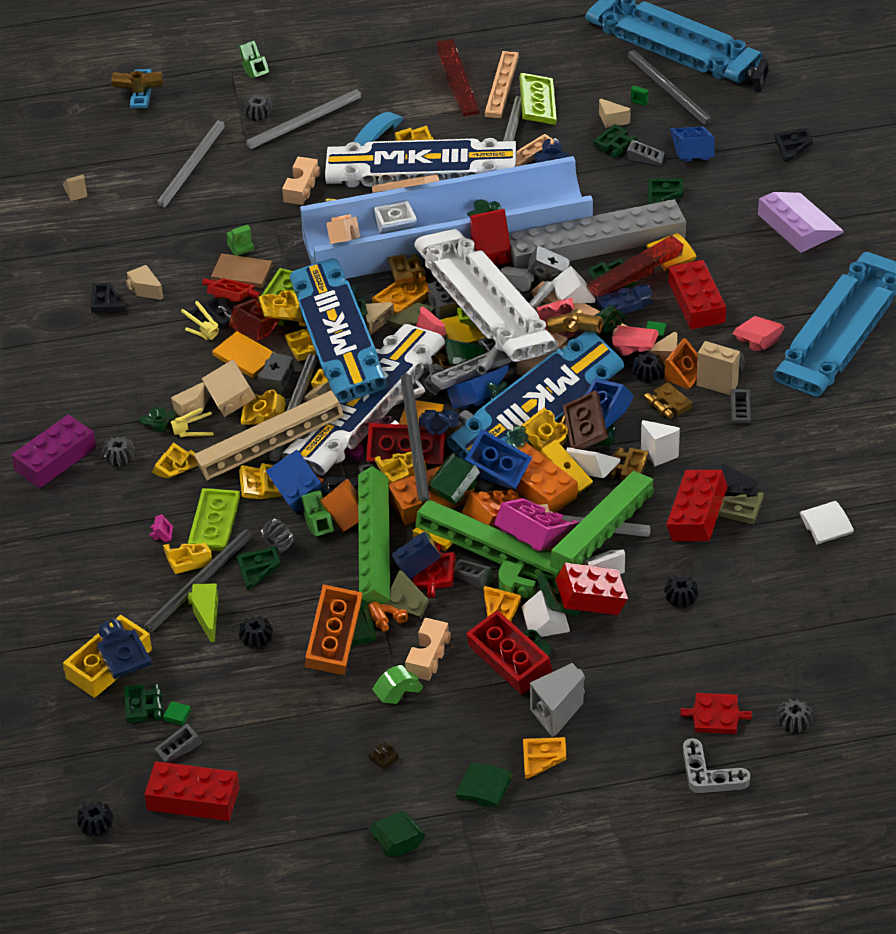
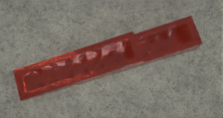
[437,39,480,116]
[587,235,684,297]

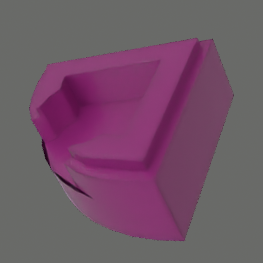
[344,442,363,462]

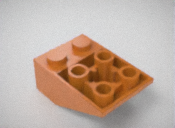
[462,489,522,531]

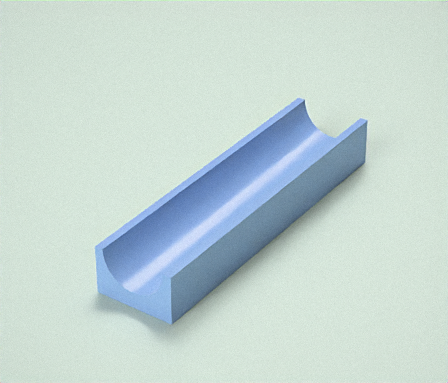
[300,156,593,279]

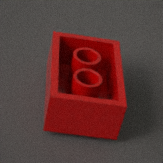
[556,563,628,615]

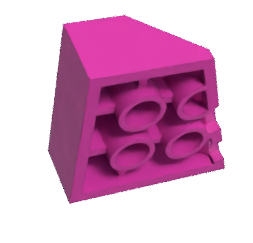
[494,498,580,551]

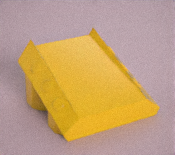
[259,290,302,322]
[241,390,286,425]
[519,407,568,452]

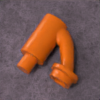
[368,601,408,631]

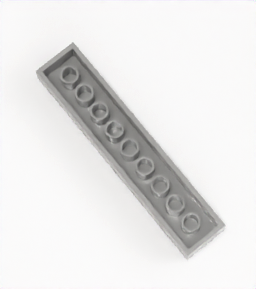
[509,199,686,269]

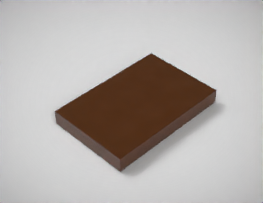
[562,390,608,450]

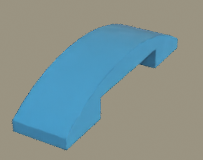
[130,69,151,108]
[353,112,404,146]

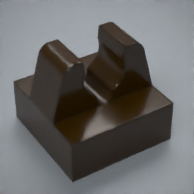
[369,741,399,770]

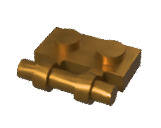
[388,254,426,285]
[644,382,692,419]
[607,447,649,480]

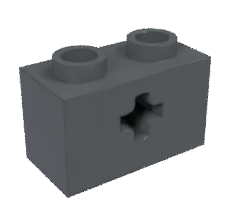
[528,246,569,281]
[428,281,457,320]
[258,352,294,395]

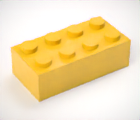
[63,615,152,698]

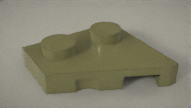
[387,303,435,329]
[718,492,764,524]
[384,570,429,619]

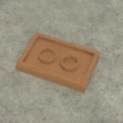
[211,253,273,289]

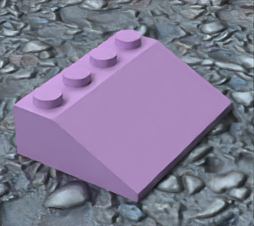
[758,192,843,253]

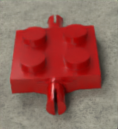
[202,278,261,302]
[413,543,456,599]
[680,693,752,734]

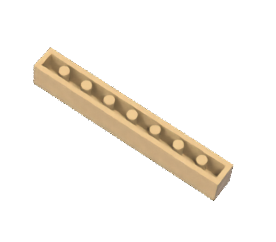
[194,391,344,480]

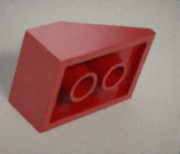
[470,209,511,266]

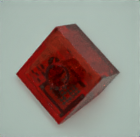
[229,298,280,341]

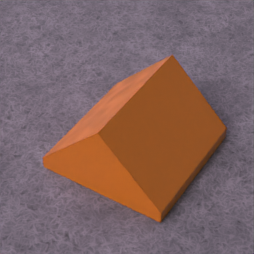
[665,338,698,389]
[320,479,359,532]

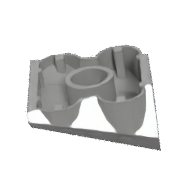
[500,267,535,291]

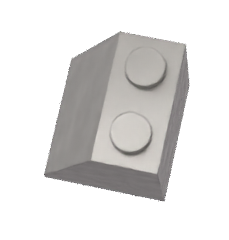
[530,663,585,737]

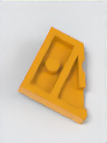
[484,586,521,622]
[523,737,566,779]

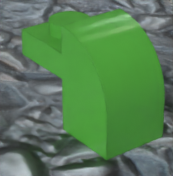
[238,41,269,77]
[227,225,254,256]
[301,490,334,537]
[499,560,536,599]
[372,665,424,704]

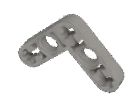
[683,738,750,793]

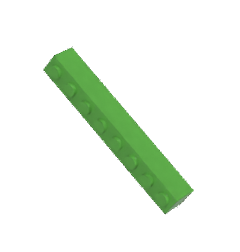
[358,466,390,604]
[550,471,654,570]
[415,499,560,580]

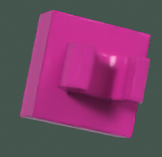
[149,514,173,542]

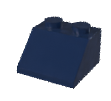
[392,532,442,579]

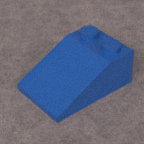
[670,126,714,161]
[446,365,510,410]
[586,378,634,429]
[464,429,533,490]
[266,449,327,514]

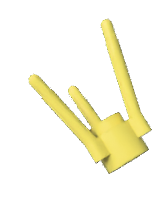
[181,301,219,341]
[171,408,214,438]

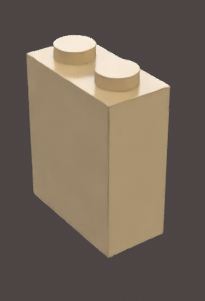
[696,341,740,395]
[202,359,256,417]

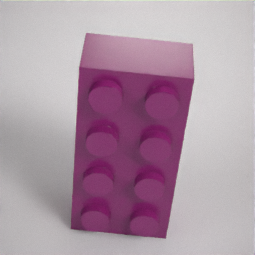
[11,414,96,489]

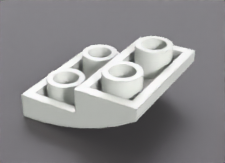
[800,501,854,544]

